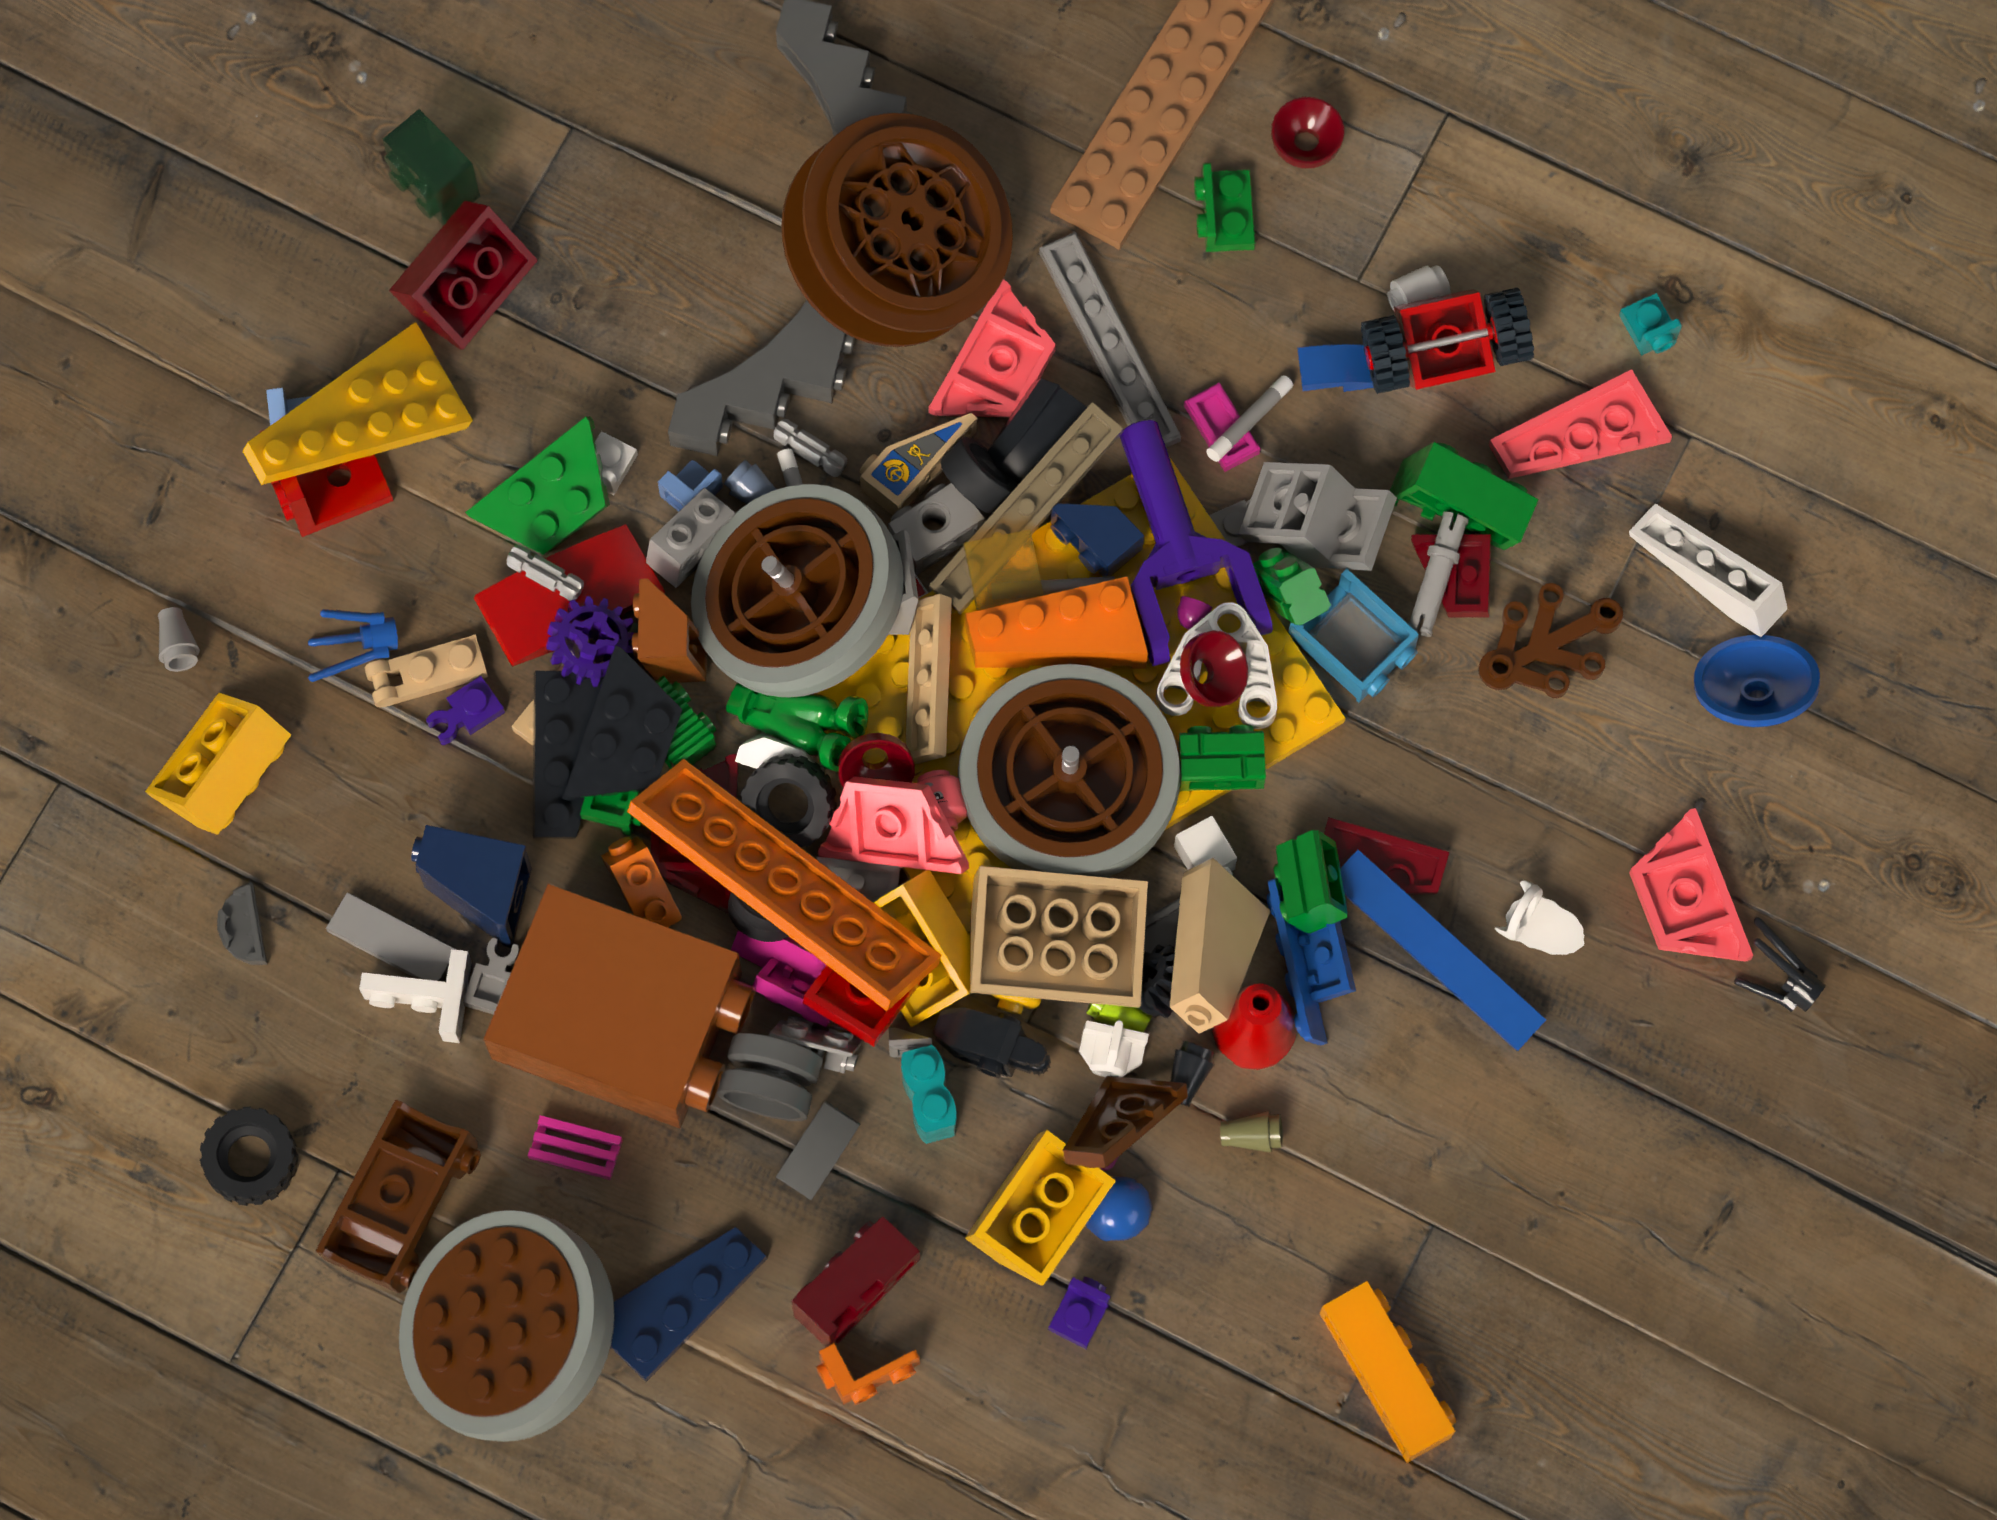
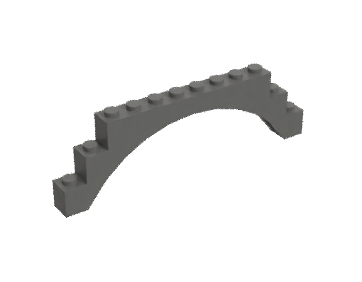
[668,0,913,456]

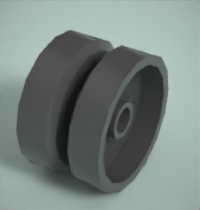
[717,1033,823,1121]

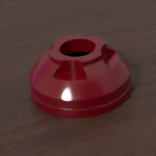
[1271,97,1344,169]
[1180,630,1248,707]
[838,733,915,788]

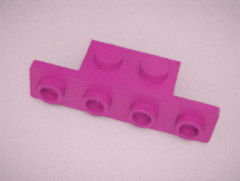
[731,930,831,1027]

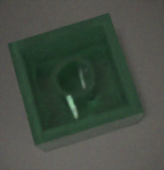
[383,109,480,226]

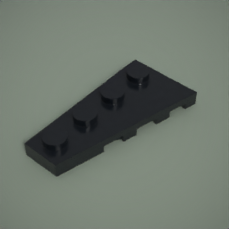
[533,670,604,839]

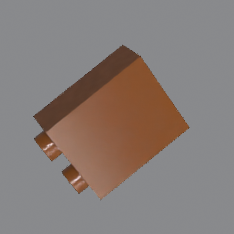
[484,884,756,1129]

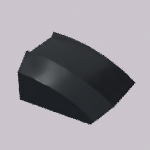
[988,378,1087,484]

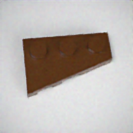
[1063,1076,1188,1168]

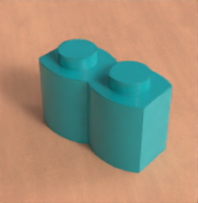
[901,1045,956,1144]

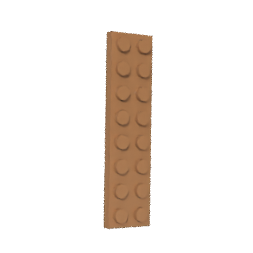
[1050,0,1275,250]

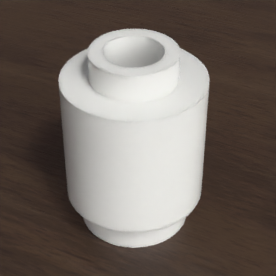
[1387,265,1450,312]

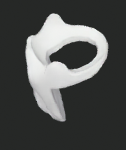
[1495,880,1585,955]

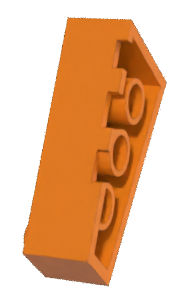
[965,576,1148,669]

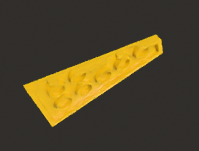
[243,322,473,485]

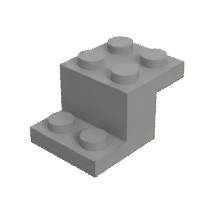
[1238,462,1397,571]

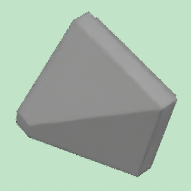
[889,1028,932,1058]

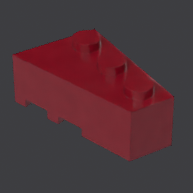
[791,1216,920,1347]

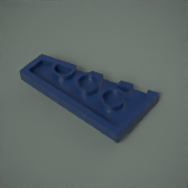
[610,1227,767,1382]

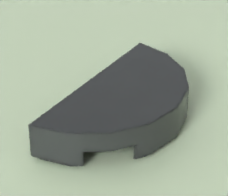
[217,882,268,965]

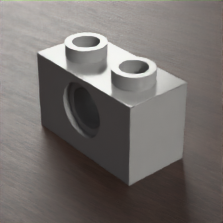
[888,483,984,576]

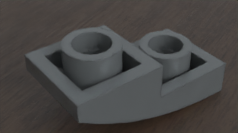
[776,1101,860,1200]

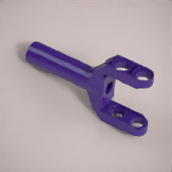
[1120,420,1273,666]

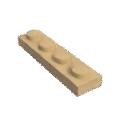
[906,594,952,764]

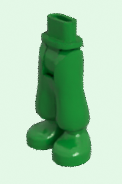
[726,683,868,772]

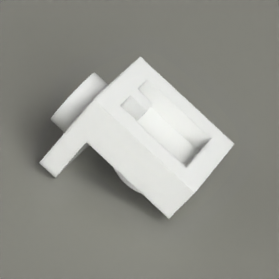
[595,431,638,495]

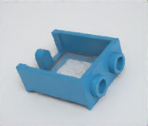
[1288,569,1419,703]

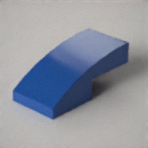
[1297,344,1374,392]

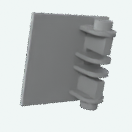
[769,1016,863,1074]

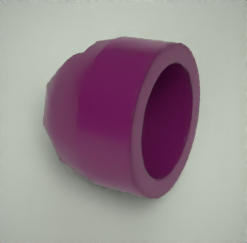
[1177,596,1213,629]

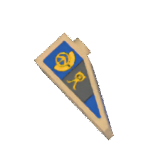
[860,413,977,516]

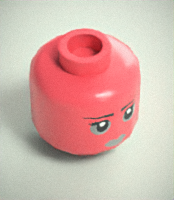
[917,770,967,832]

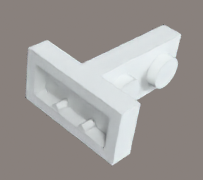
[359,949,472,1043]

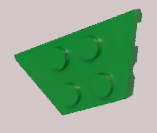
[466,416,610,555]

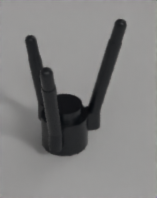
[1734,917,1826,1012]

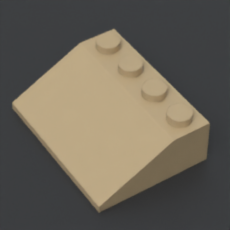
[970,866,1148,1008]

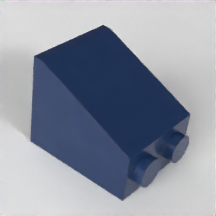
[411,825,532,948]

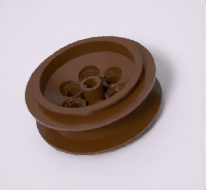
[781,113,1013,347]

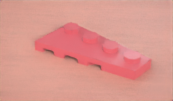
[1489,369,1672,479]

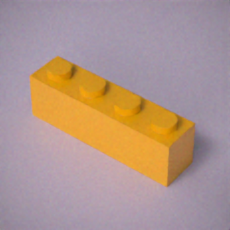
[1319,1281,1457,1463]

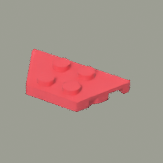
[929,280,1056,417]
[818,776,969,874]
[1629,808,1754,962]

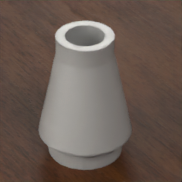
[158,607,200,672]

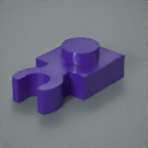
[426,676,505,745]

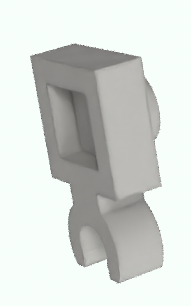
[463,938,520,1015]

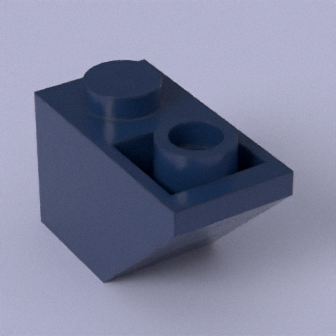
[1051,503,1144,577]

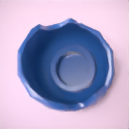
[1086,1176,1153,1241]

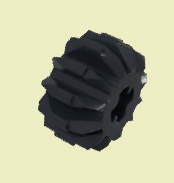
[1139,944,1175,1018]

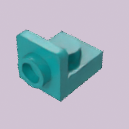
[1619,293,1682,356]

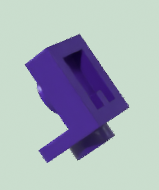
[1048,1277,1111,1349]

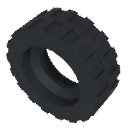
[740,754,837,847]
[200,1107,298,1206]

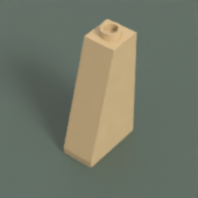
[1170,858,1270,1033]

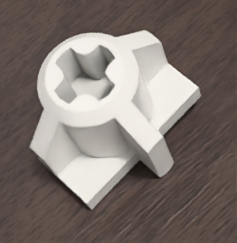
[1079,1021,1149,1078]

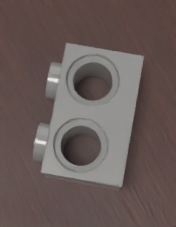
[646,488,735,588]

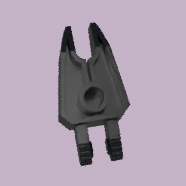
[932,1007,1051,1078]

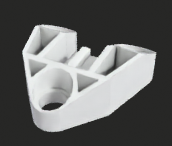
[1156,602,1277,729]

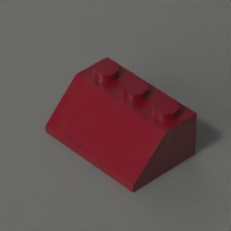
[389,201,538,350]

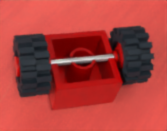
[1361,287,1534,394]

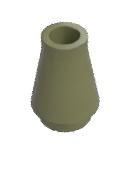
[1220,1110,1283,1153]

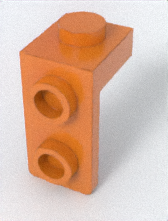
[601,836,682,927]
[816,1344,920,1405]

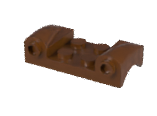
[316,1099,481,1294]

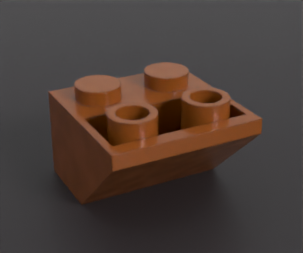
[632,578,707,683]

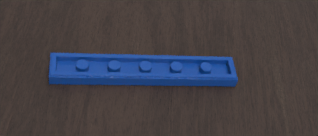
[1340,850,1546,1051]

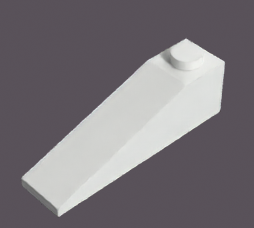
[1629,504,1788,637]

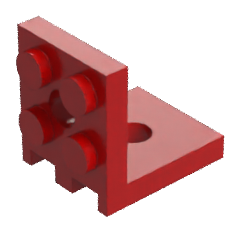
[260,430,394,537]

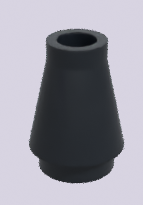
[1170,1041,1215,1107]

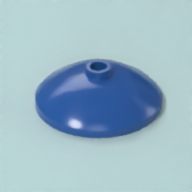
[1694,635,1820,727]

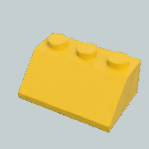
[145,693,291,835]
[873,870,971,1028]
[965,1130,1116,1286]

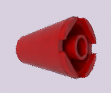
[1212,983,1297,1070]

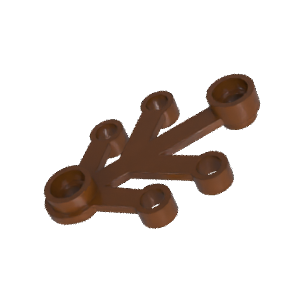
[1478,583,1623,698]

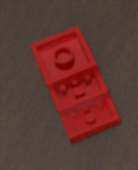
[474,524,665,667]

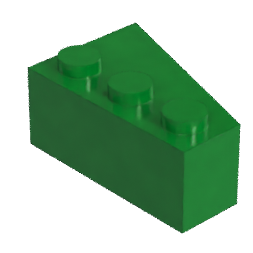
[1389,442,1539,550]

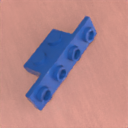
[1267,878,1356,1046]

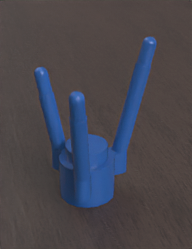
[308,609,398,682]

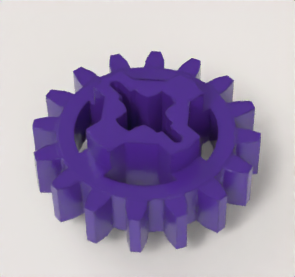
[546,596,634,687]

